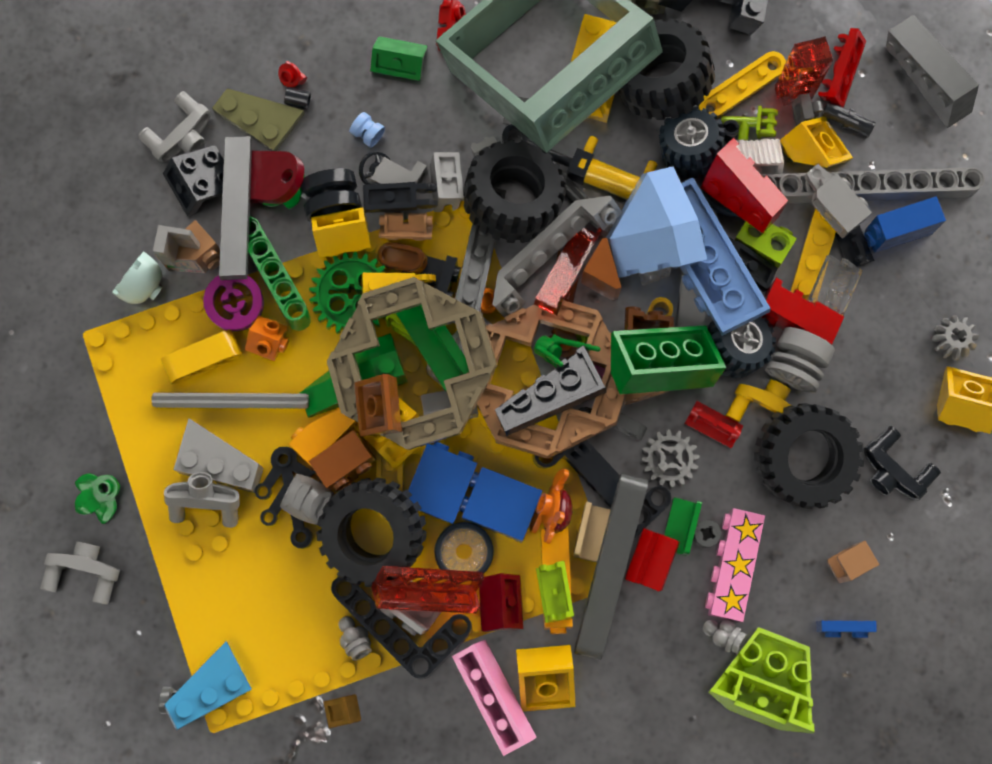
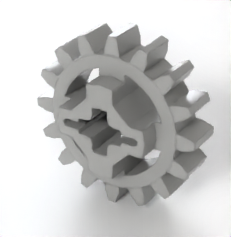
[641,429,700,488]

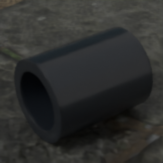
[284,87,311,109]

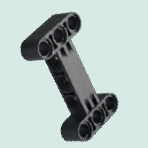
[532,407,672,539]

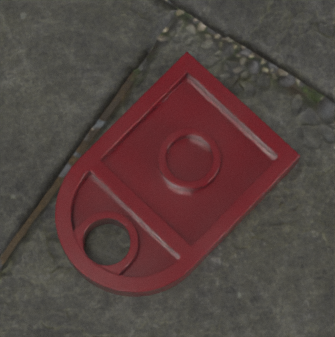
[250,150,304,204]

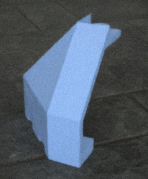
[606,166,707,278]

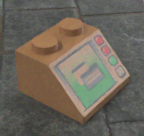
[156,220,220,273]

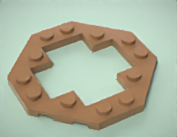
[477,296,627,459]

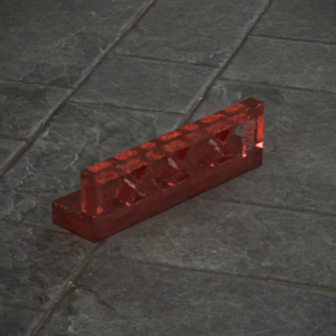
[371,566,485,614]

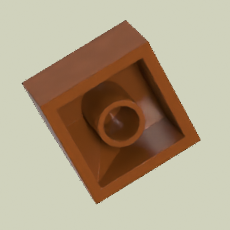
[308,430,376,493]

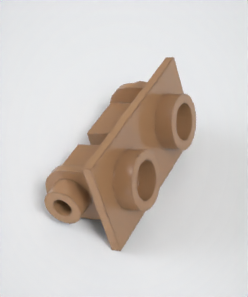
[379,212,433,241]

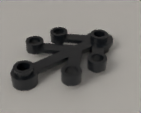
[255,446,323,549]

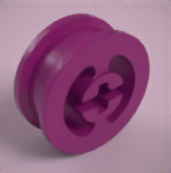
[203,275,264,332]

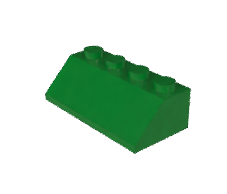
[611,325,726,395]

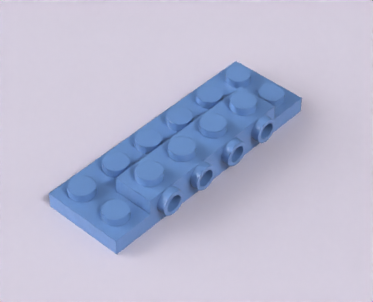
[674,178,771,336]

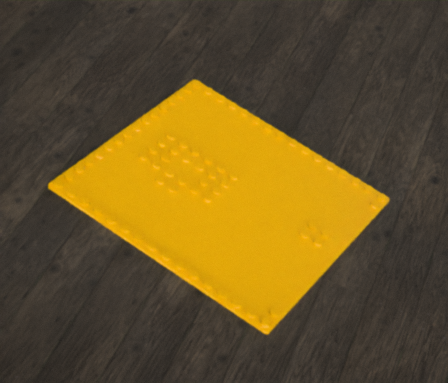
[83,200,597,733]

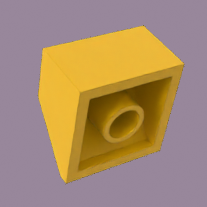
[937,366,992,434]
[516,645,576,712]

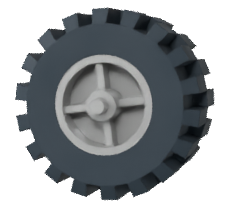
[659,107,726,178]
[707,317,776,378]

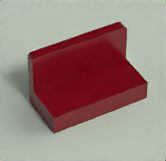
[479,573,523,632]

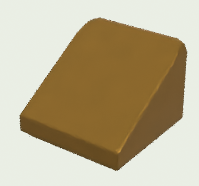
[323,694,361,728]

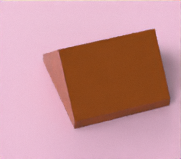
[581,238,622,301]
[354,374,402,437]

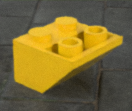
[311,207,371,258]

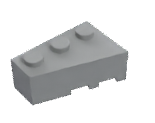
[173,418,264,493]

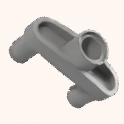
[138,91,211,163]
[164,472,240,528]
[40,541,120,605]

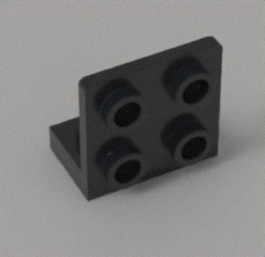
[163,145,224,216]

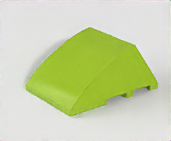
[709,627,815,734]

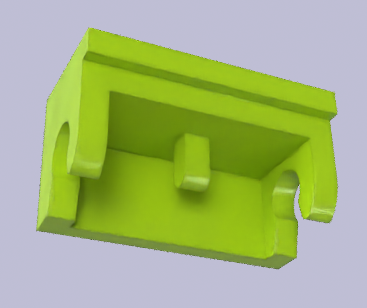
[536,561,574,623]

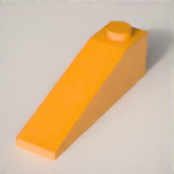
[289,408,358,467]

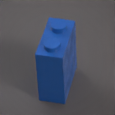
[864,196,946,253]
[408,442,477,524]
[459,467,542,543]

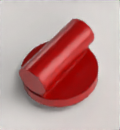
[278,61,307,88]

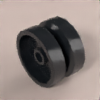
[300,168,362,222]

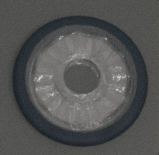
[434,522,494,581]

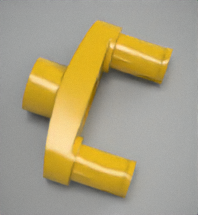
[726,379,791,423]

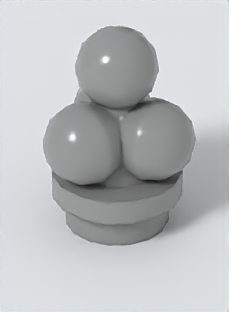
[338,616,372,661]
[703,619,748,654]

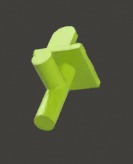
[721,106,778,141]

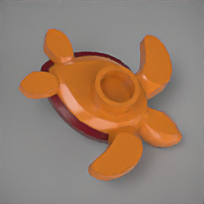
[530,469,573,544]

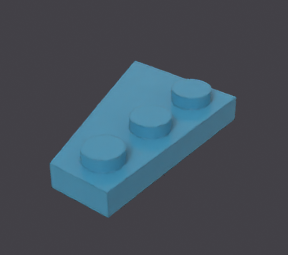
[164,641,251,731]

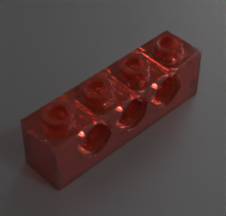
[775,36,833,106]

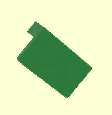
[370,37,428,81]
[664,497,702,556]

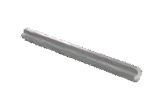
[152,393,309,409]

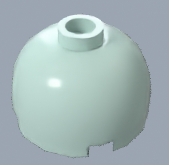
[112,251,162,304]

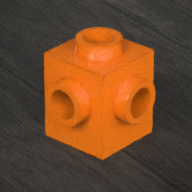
[245,316,289,361]

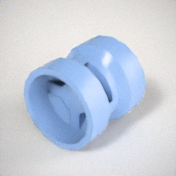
[349,112,385,148]

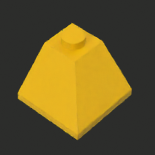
[780,117,853,168]

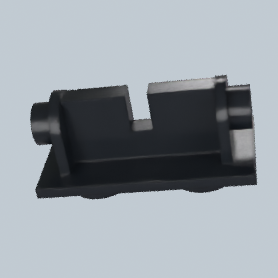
[835,225,875,270]

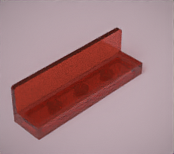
[534,227,603,316]

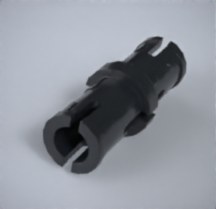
[821,101,876,137]

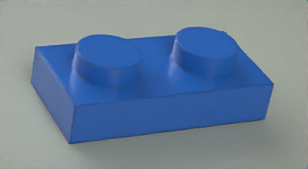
[816,621,877,638]

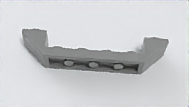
[493,196,622,318]

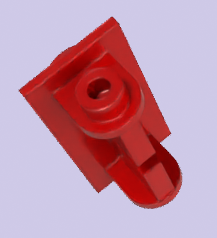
[436,0,466,51]
[684,401,744,449]

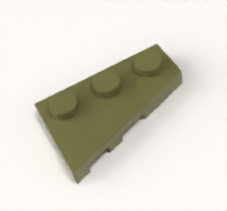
[212,88,305,151]

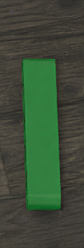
[248,217,311,331]

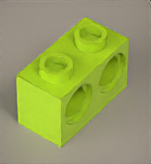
[735,222,797,270]

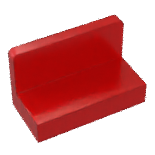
[625,528,680,591]

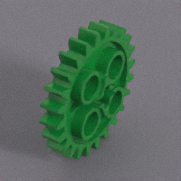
[309,252,387,335]

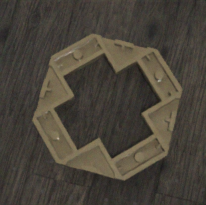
[327,277,498,450]

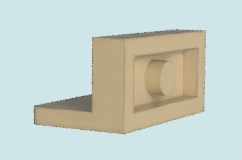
[573,502,610,562]

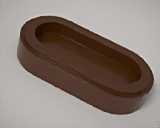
[377,242,428,275]

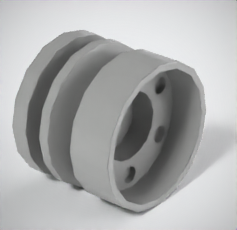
[765,327,835,393]

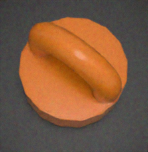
[480,288,496,314]

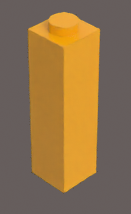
[540,528,573,634]

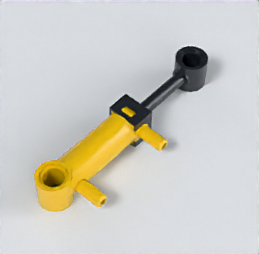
[502,124,658,200]

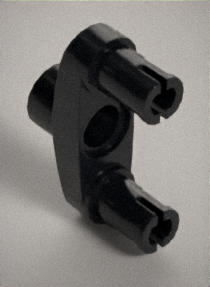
[864,426,941,500]

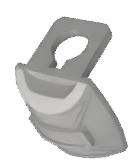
[280,474,334,525]

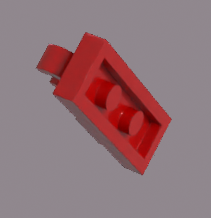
[818,28,866,108]

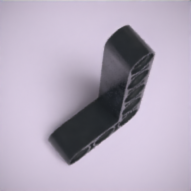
[331,577,472,680]

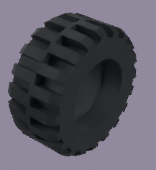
[618,19,715,120]
[463,140,566,243]
[754,403,864,509]
[316,478,427,587]

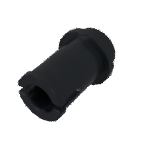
[723,120,739,144]

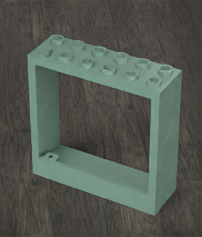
[436,0,663,153]

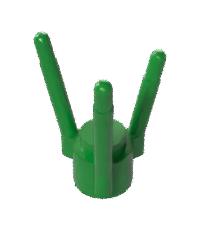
[534,334,601,368]

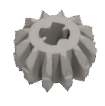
[932,315,979,360]

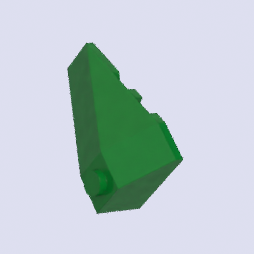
[300,333,408,418]

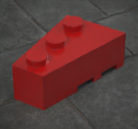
[700,138,788,233]
[761,277,844,345]

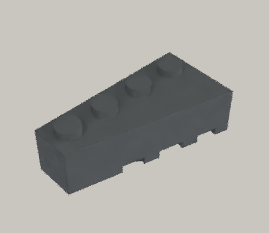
[886,15,979,128]

